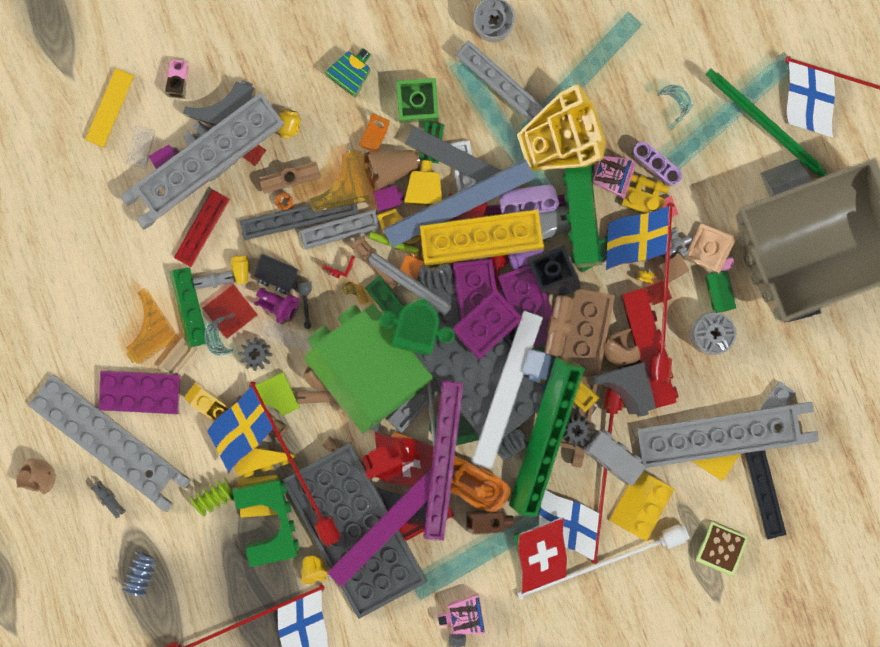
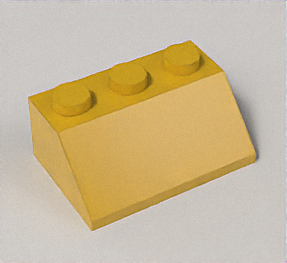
[609,472,675,542]

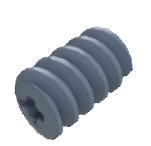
[122,551,158,596]

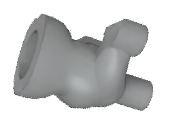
[661,227,692,260]

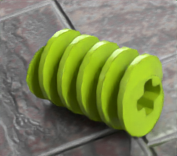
[190,476,234,516]

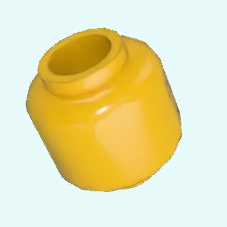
[276,109,301,139]

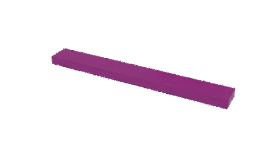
[423,380,463,541]
[327,467,454,587]

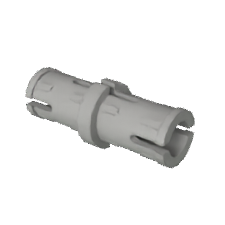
[193,270,235,290]

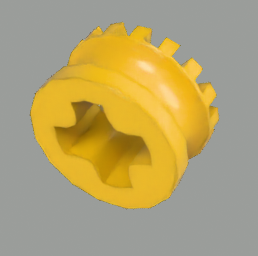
[636,270,656,284]

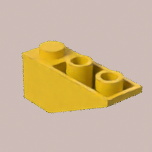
[184,382,231,421]
[234,447,296,478]

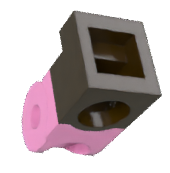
[165,59,189,99]

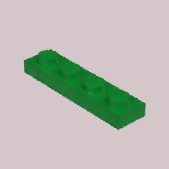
[169,267,209,348]

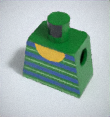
[325,48,371,98]

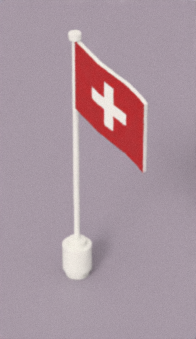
[375,381,436,486]
[517,517,690,600]

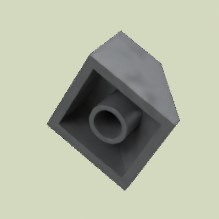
[760,159,811,197]

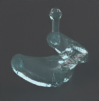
[657,85,694,130]
[204,313,235,356]

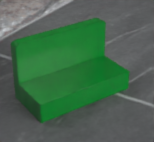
[704,271,736,313]

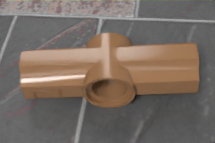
[259,161,321,194]
[544,296,574,358]

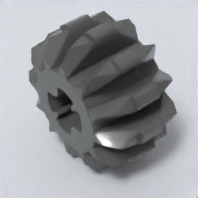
[419,263,453,290]
[238,337,273,371]
[562,413,594,447]
[497,429,528,460]

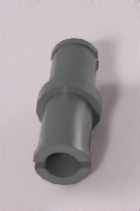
[91,481,126,519]

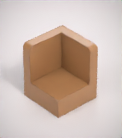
[657,254,689,283]

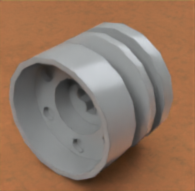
[473,0,515,42]
[690,313,736,355]

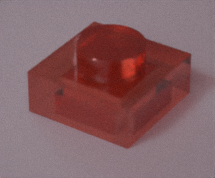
[646,280,672,305]

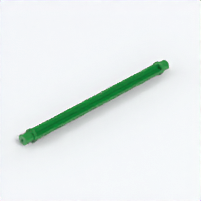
[705,68,828,178]

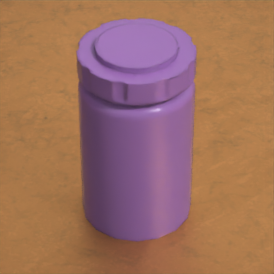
[508,250,544,270]

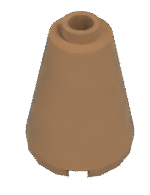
[363,150,420,191]

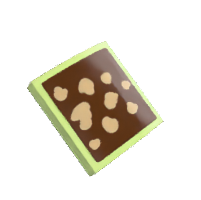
[696,522,748,576]

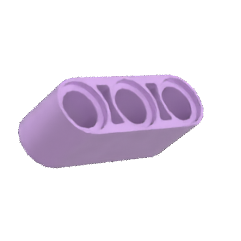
[632,142,682,187]
[499,185,559,214]

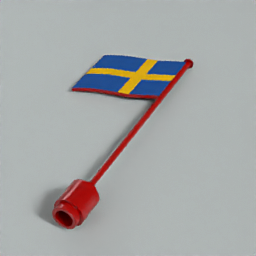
[606,202,675,383]
[207,381,340,547]

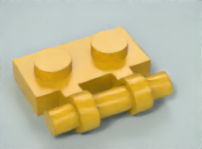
[621,174,670,214]

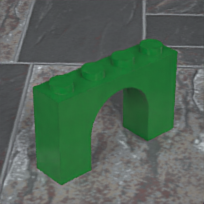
[232,477,300,567]

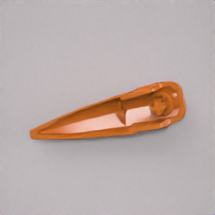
[391,432,510,512]

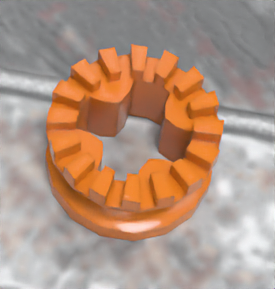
[275,192,294,211]

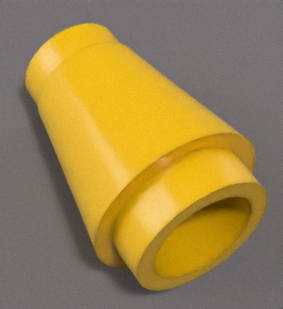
[230,255,249,284]

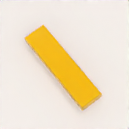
[85,68,135,148]

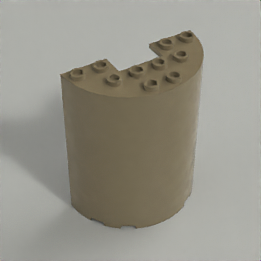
[736,157,880,322]

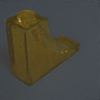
[310,150,371,212]
[126,288,179,364]

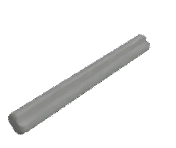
[369,253,451,314]

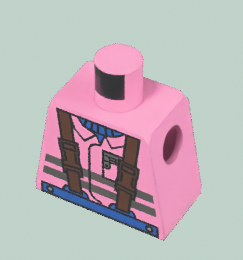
[591,156,636,199]
[438,594,485,634]

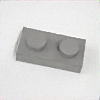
[759,382,796,410]

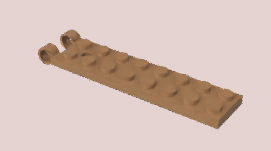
[560,289,615,468]

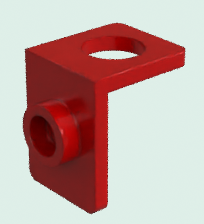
[322,255,356,279]

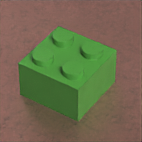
[396,78,439,124]

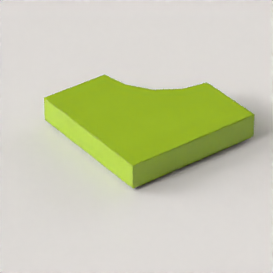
[248,372,300,416]

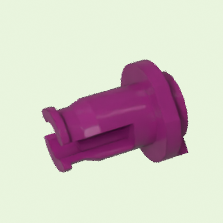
[254,287,300,325]

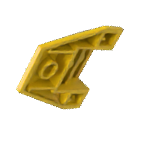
[517,84,606,171]

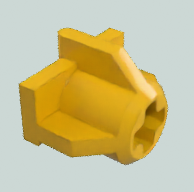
[301,555,330,585]

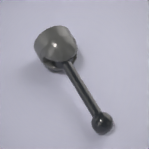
[296,282,312,329]

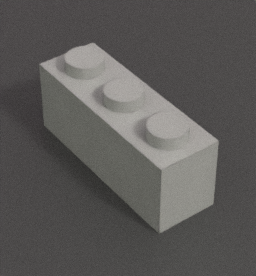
[581,430,646,486]

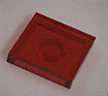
[203,284,258,339]

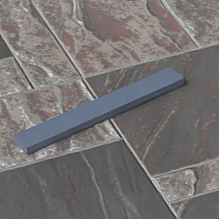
[384,159,535,247]

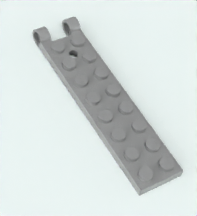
[120,92,285,230]
[28,374,191,512]
[637,402,819,468]

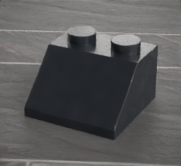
[527,246,580,296]
[254,253,301,295]

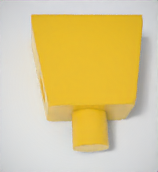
[405,160,442,206]

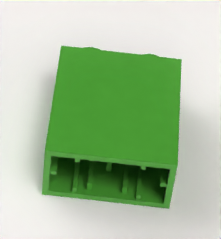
[304,303,433,434]

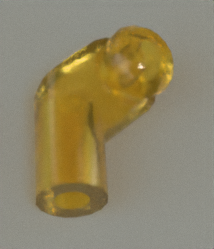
[342,282,369,305]

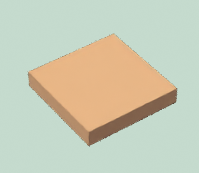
[684,223,736,273]

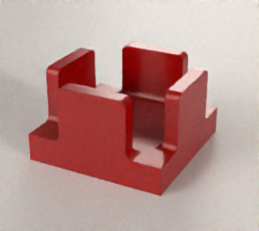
[362,440,415,479]

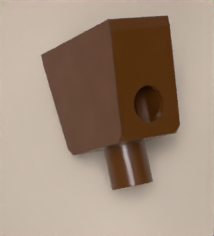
[466,511,514,534]

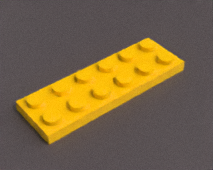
[420,210,544,266]

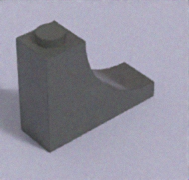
[183,80,256,126]
[586,362,656,417]

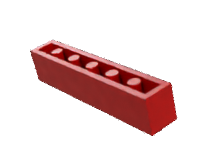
[620,288,679,408]

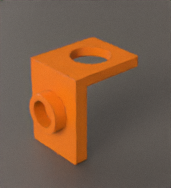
[359,113,390,151]

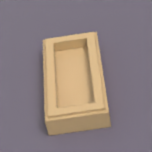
[157,336,198,374]

